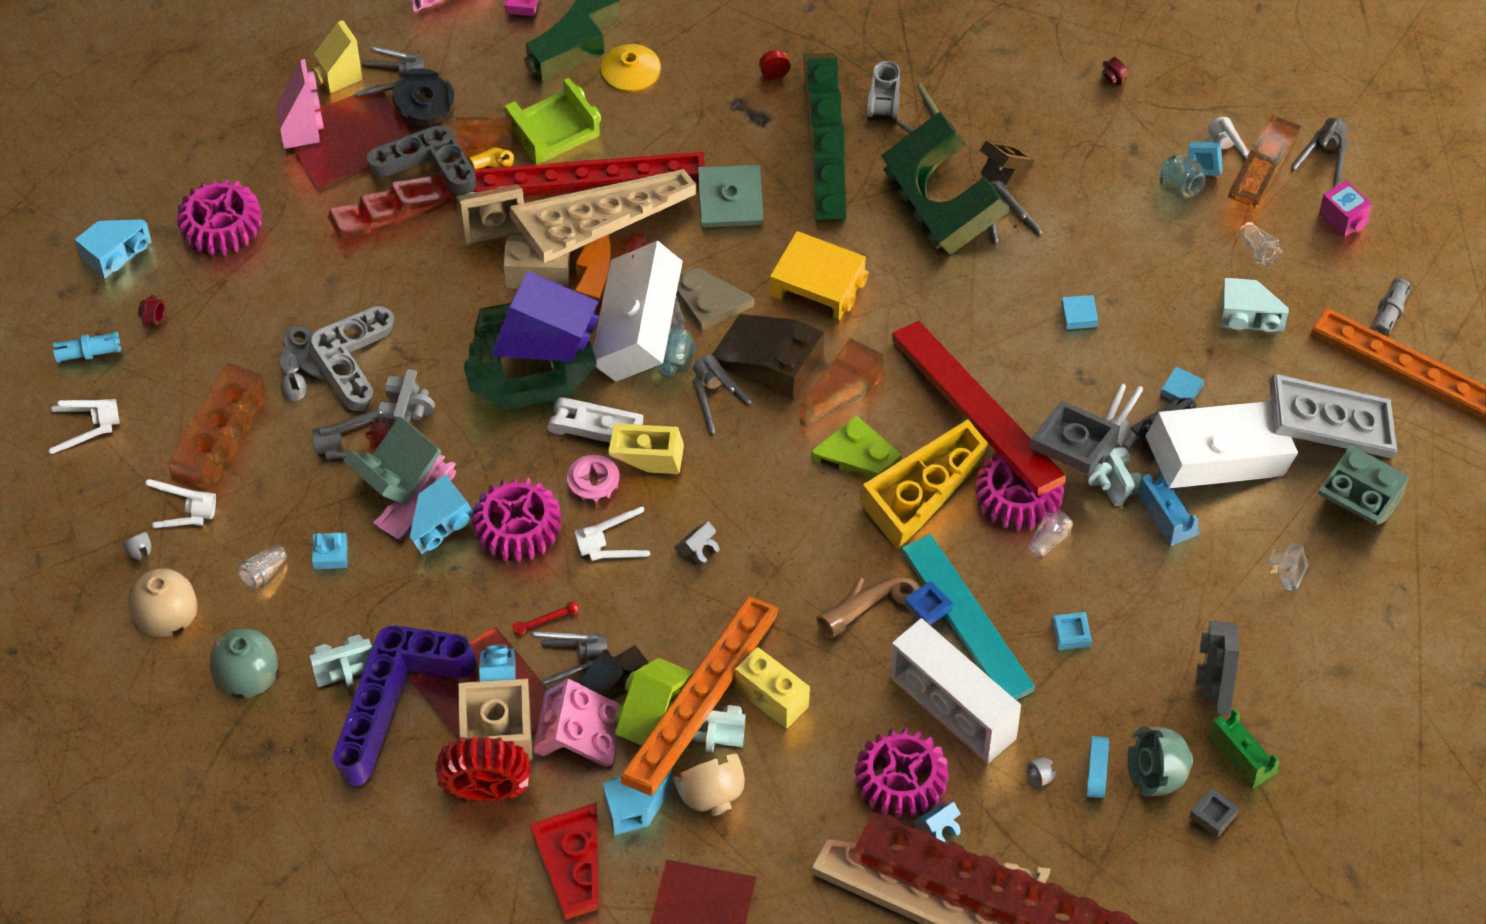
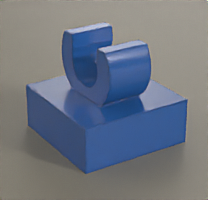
[904,581,953,625]

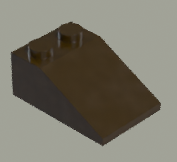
[712,314,824,400]

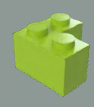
[615,658,694,746]

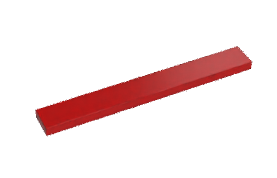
[458,152,705,196]
[892,321,1066,496]

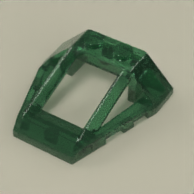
[463,302,597,410]

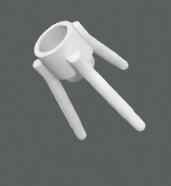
[1205,117,1263,178]
[1105,384,1143,450]
[48,399,120,454]
[145,479,216,528]
[574,507,650,561]

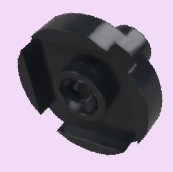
[392,69,454,126]

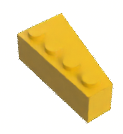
[859,419,988,552]

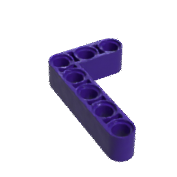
[333,625,477,786]

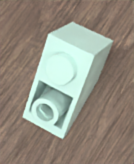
[1220,278,1289,332]

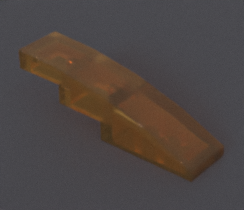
[1227,115,1301,208]

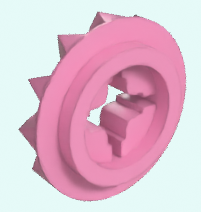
[567,455,620,503]

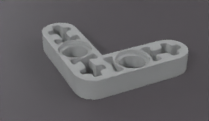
[309,306,394,411]

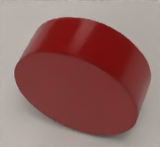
[759,50,791,80]

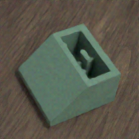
[1318,445,1409,526]

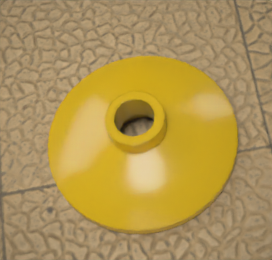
[601,44,661,92]

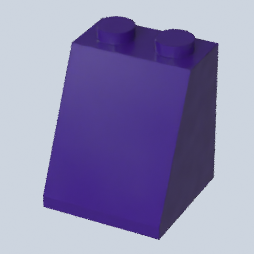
[491,271,599,362]

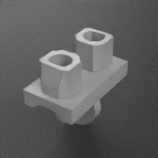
[378,369,435,425]

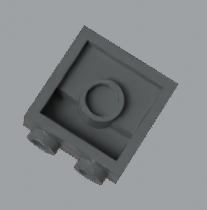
[1030,400,1120,475]
[1195,621,1239,715]

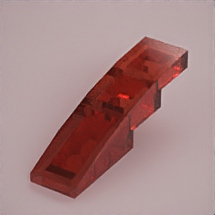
[328,175,459,239]

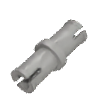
[1370,278,1412,337]

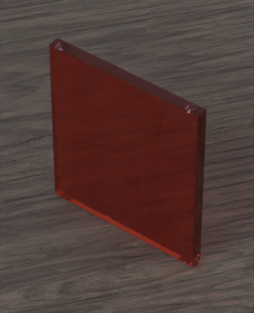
[650,860,756,924]

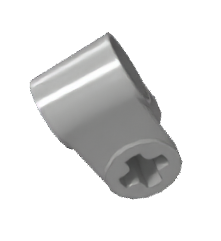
[867,61,900,120]

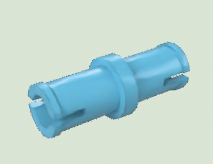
[53,331,121,363]

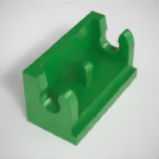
[1209,709,1280,789]

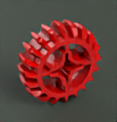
[435,735,531,802]

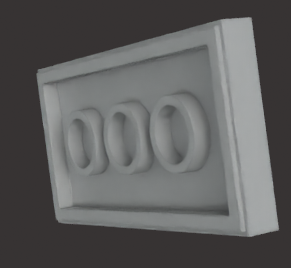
[1269,374,1397,458]

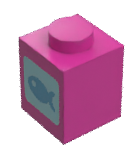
[1319,180,1372,237]

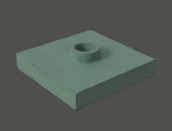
[698,165,764,228]

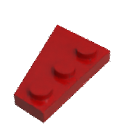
[530,802,599,920]

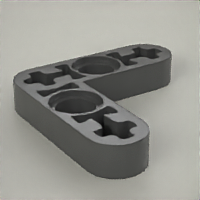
[367,126,477,195]

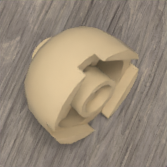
[128,568,198,637]
[673,754,745,816]

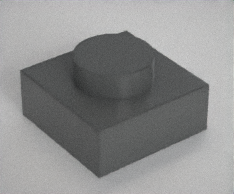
[1189,787,1240,838]

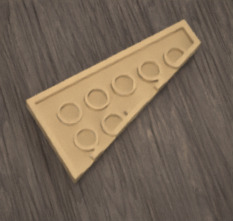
[510,169,696,263]
[812,839,1051,924]

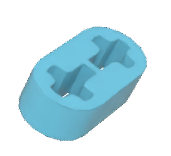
[1086,735,1109,799]

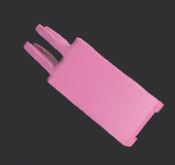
[373,455,457,542]

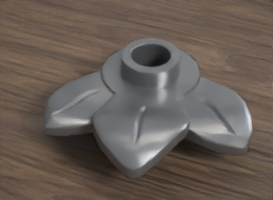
[278,326,331,379]

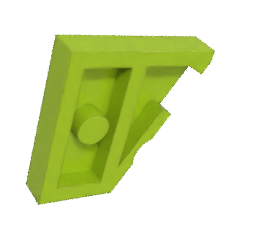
[811,415,902,479]

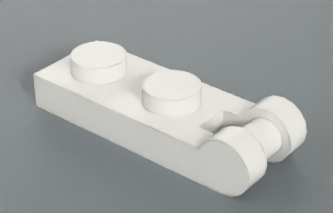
[547,397,643,443]

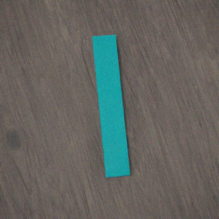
[902,534,1035,700]

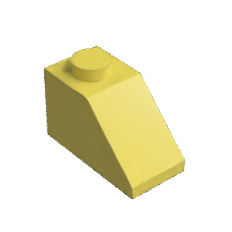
[312,20,363,94]
[609,424,684,474]

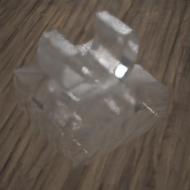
[1267,542,1309,591]

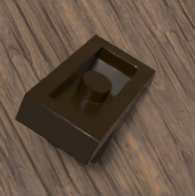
[980,140,1034,187]
[578,645,649,700]

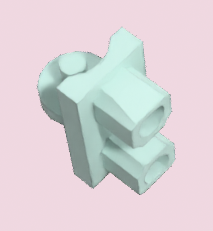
[1085,447,1141,506]
[309,635,372,687]
[691,705,746,753]

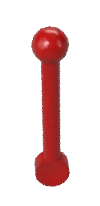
[512,601,579,636]

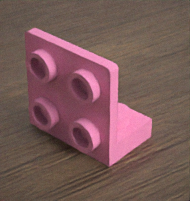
[533,679,620,767]

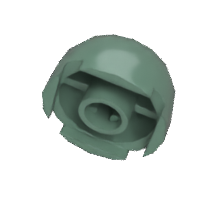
[210,628,279,697]
[1128,726,1193,796]

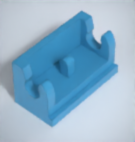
[1138,471,1200,546]

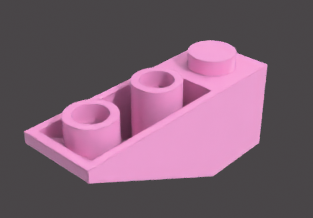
[276,59,324,149]

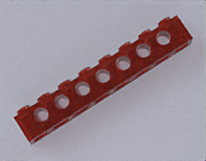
[854,812,1138,924]

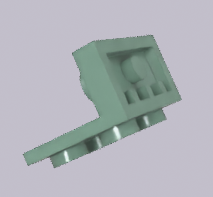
[343,417,441,505]

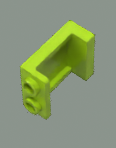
[505,77,602,164]

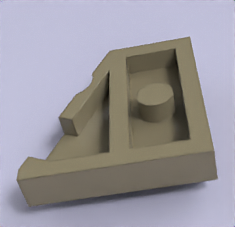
[676,267,754,331]

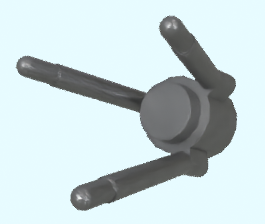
[355,46,424,97]
[1291,118,1349,187]
[989,180,1042,243]
[692,355,752,434]
[312,409,383,460]
[530,631,607,686]

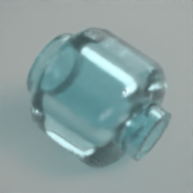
[1159,154,1206,199]
[657,327,696,377]

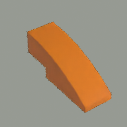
[575,234,611,315]

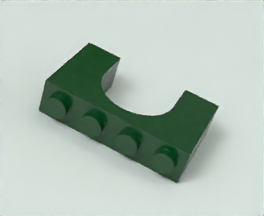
[881,111,1011,255]

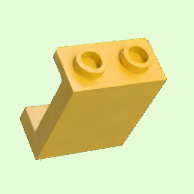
[770,231,868,320]

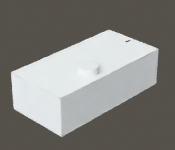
[590,241,682,382]
[1146,401,1298,489]
[890,618,1021,764]

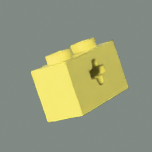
[735,647,810,729]

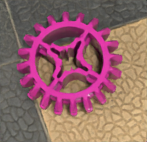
[177,178,262,256]
[974,452,1064,531]
[472,477,562,563]
[854,727,949,819]

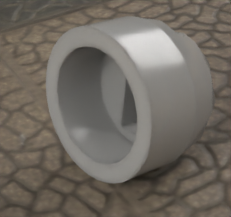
[280,373,307,401]
[122,532,152,560]
[1026,757,1056,788]

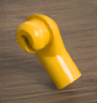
[467,147,514,169]

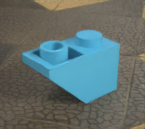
[74,219,151,279]
[410,474,474,554]
[479,644,516,682]
[602,770,673,835]

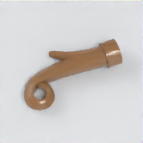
[816,577,920,639]

